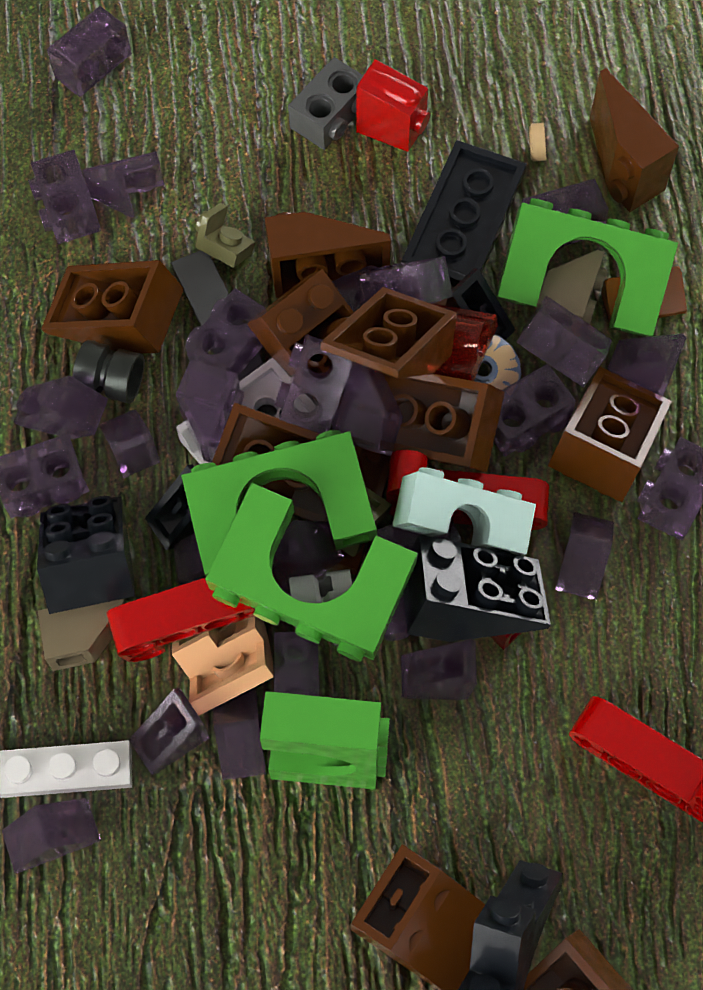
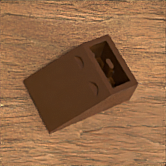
[246,269,373,417]
[351,844,485,990]

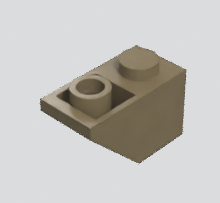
[533,250,608,336]
[38,598,127,671]

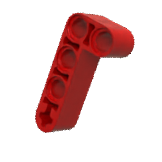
[386,450,550,530]
[106,575,274,662]
[569,696,703,823]

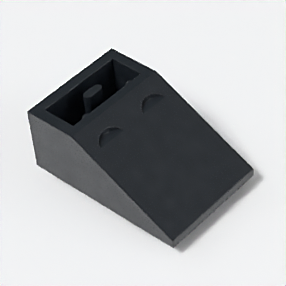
[37,496,135,614]
[403,534,551,642]

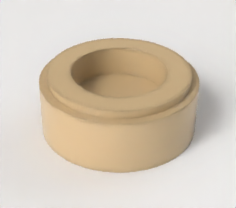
[529,122,546,162]

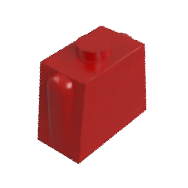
[356,59,430,152]

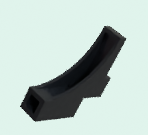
[458,860,563,990]

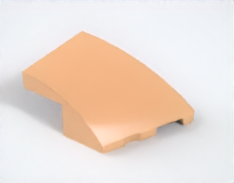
[172,616,274,716]

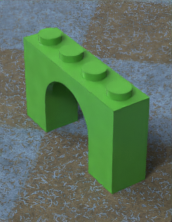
[495,198,678,337]
[181,430,377,577]
[205,483,418,662]
[260,691,390,790]

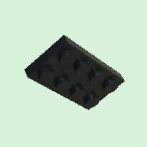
[401,140,527,287]

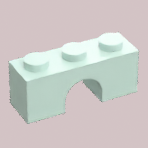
[392,467,536,555]

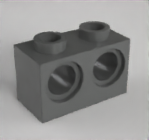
[288,57,364,150]

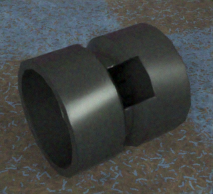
[72,340,145,404]

